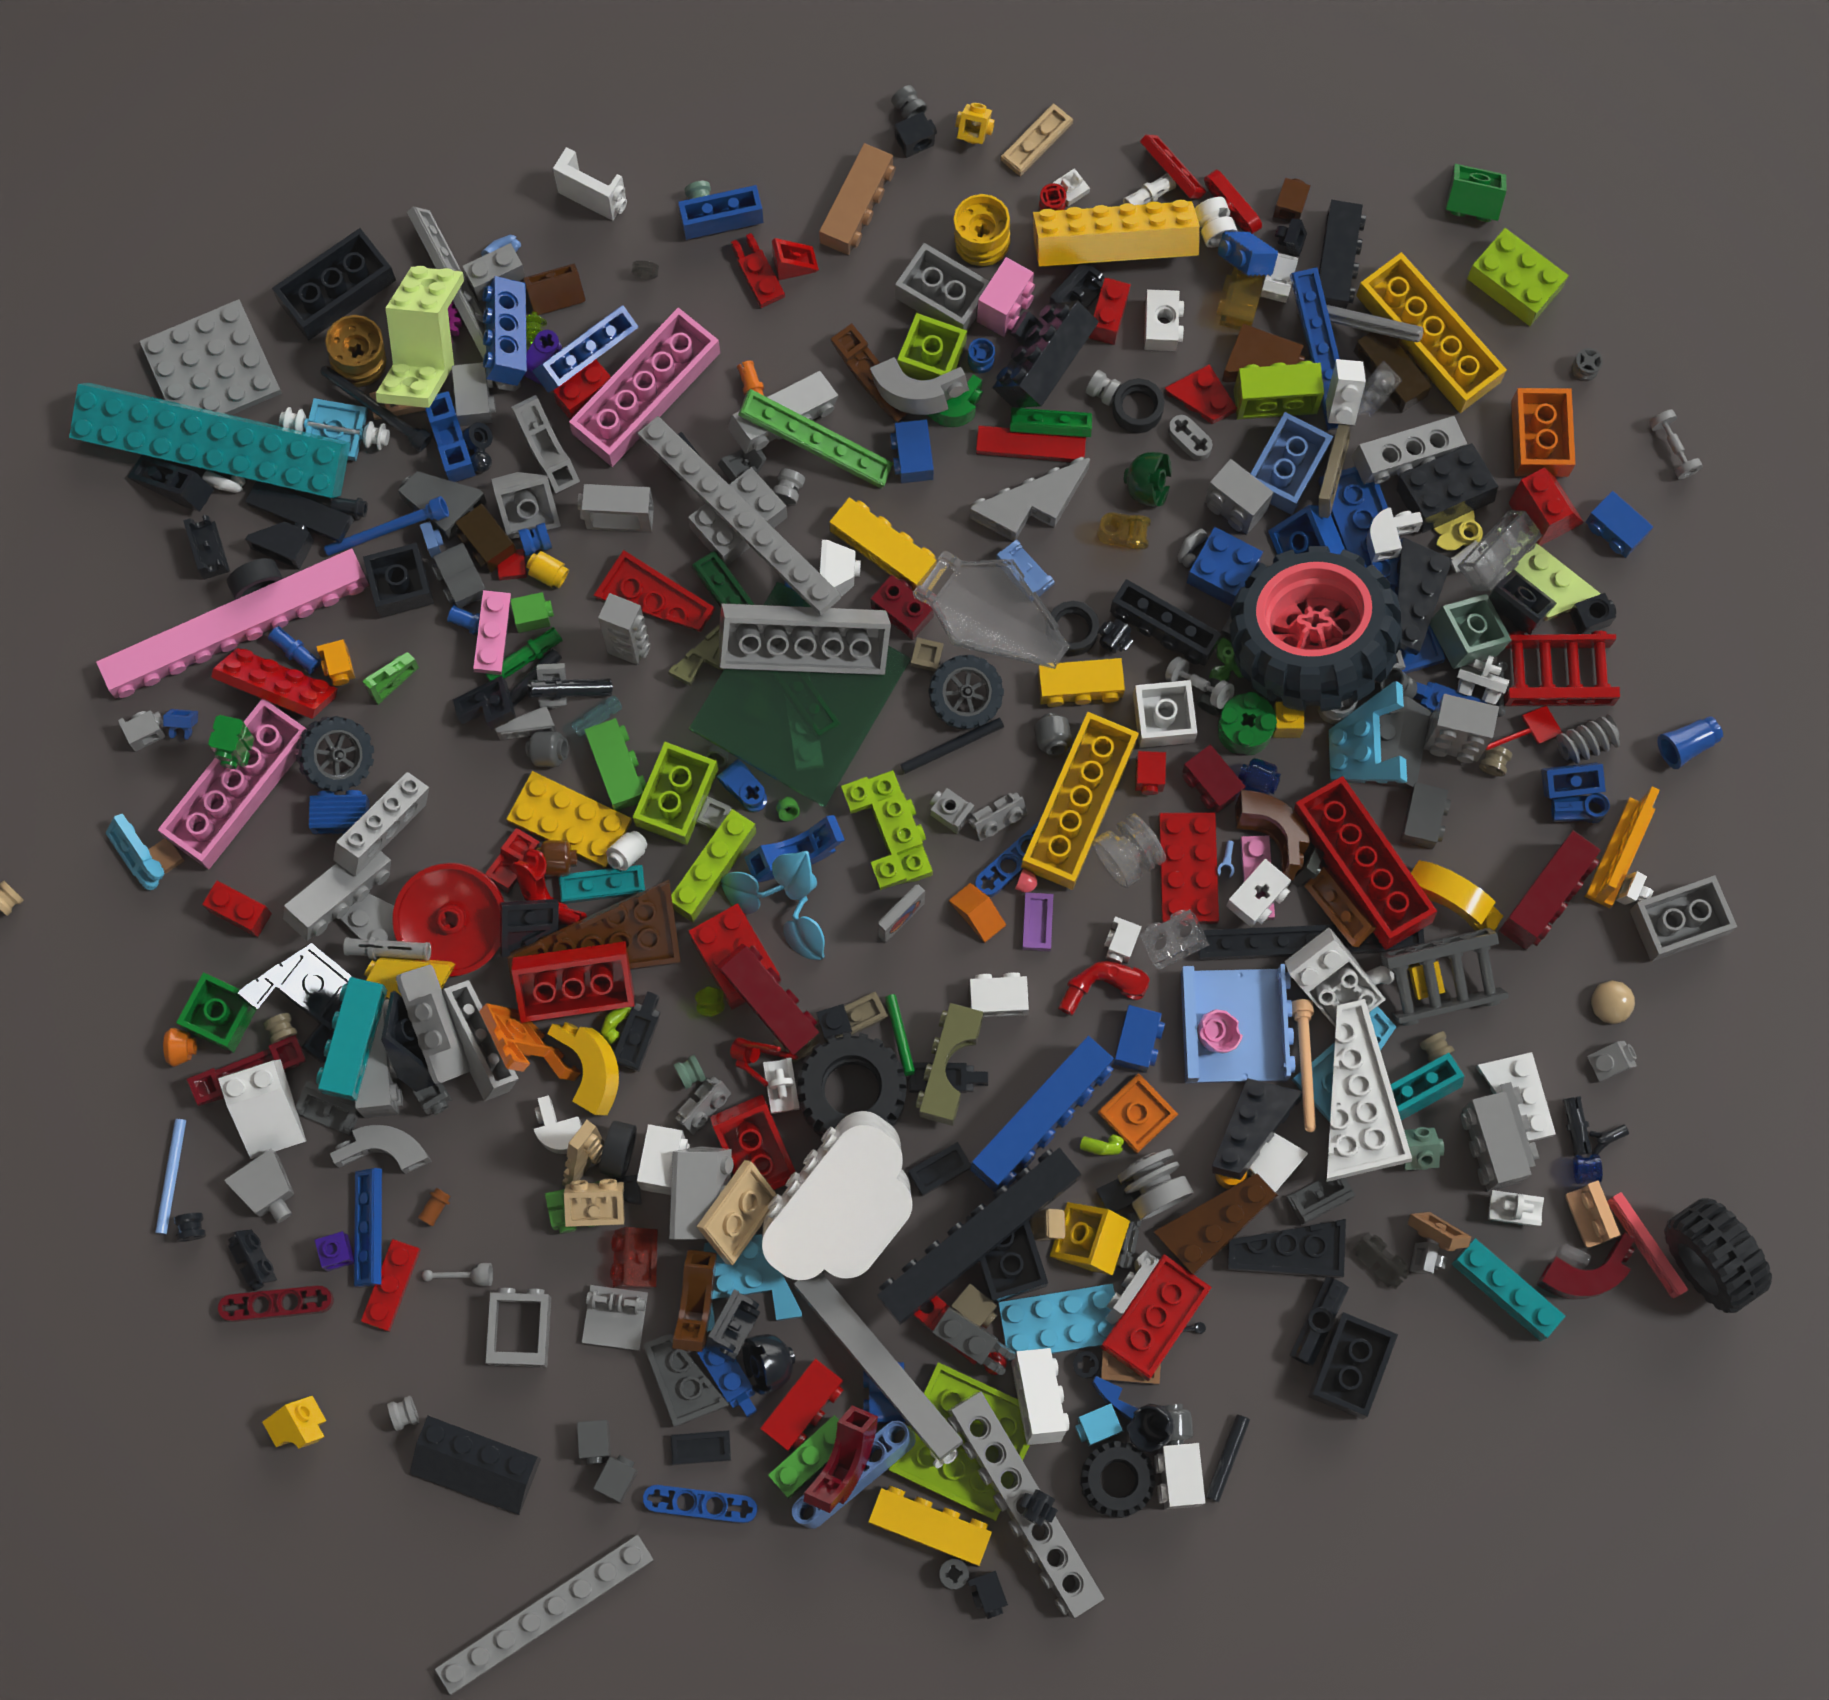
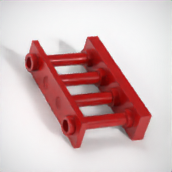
[1504,631,1620,706]

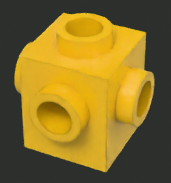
[955,103,995,144]

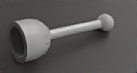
[422,1263,493,1286]

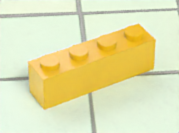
[829,497,937,594]
[868,1485,992,1567]

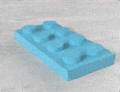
[998,1284,1118,1361]

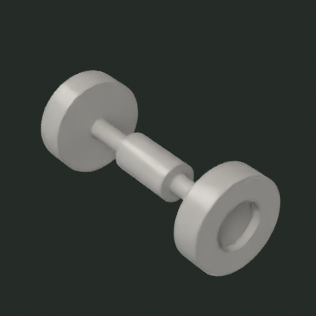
[1649,409,1703,479]
[1165,657,1234,709]

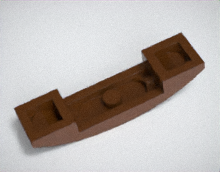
[830,323,910,423]

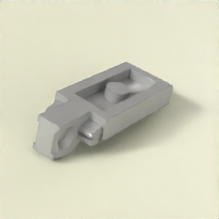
[1105,1250,1159,1325]

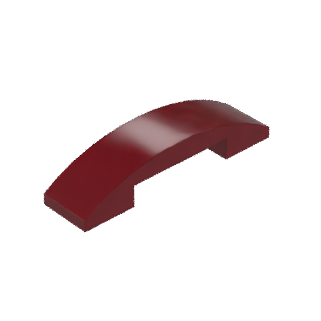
[187,1035,306,1106]

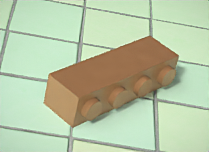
[819,143,896,255]

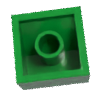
[1446,164,1507,222]

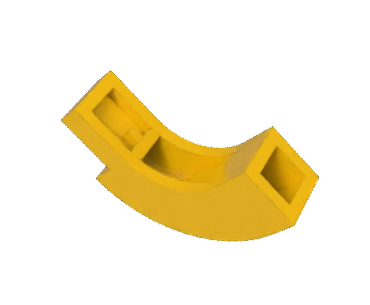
[1411,860,1503,931]
[547,1022,619,1115]

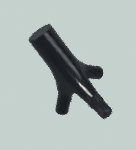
[1589,1125,1629,1160]

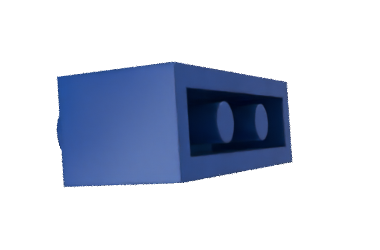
[678,185,764,240]

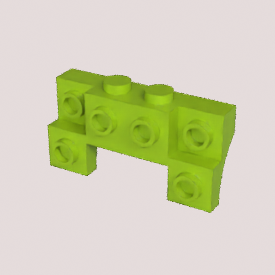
[841,770,933,890]

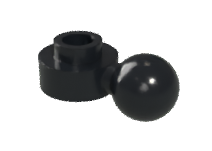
[464,422,493,473]

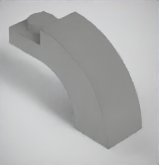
[330,1125,432,1174]

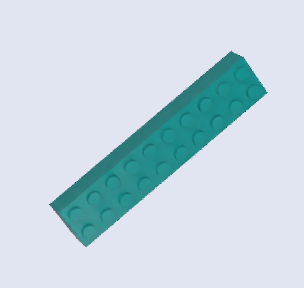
[69,383,351,498]

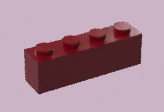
[716,944,819,1055]

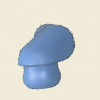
[481,234,521,256]

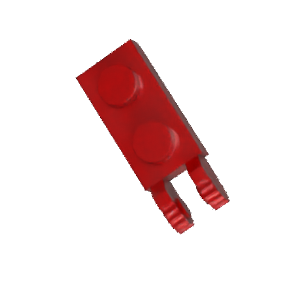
[731,233,785,308]

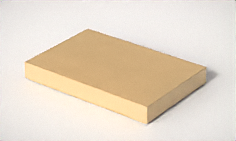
[696,1160,777,1265]

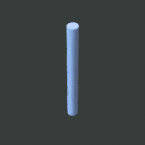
[155,1119,186,1235]

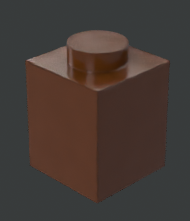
[1273,177,1311,222]

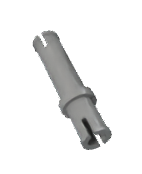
[343,937,431,961]

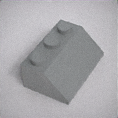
[669,1146,734,1239]

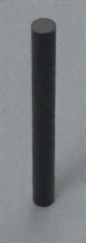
[900,717,1004,774]

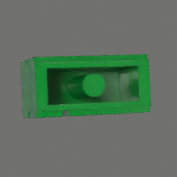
[208,715,255,769]

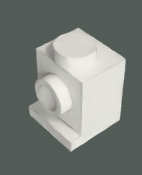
[1105,916,1142,964]

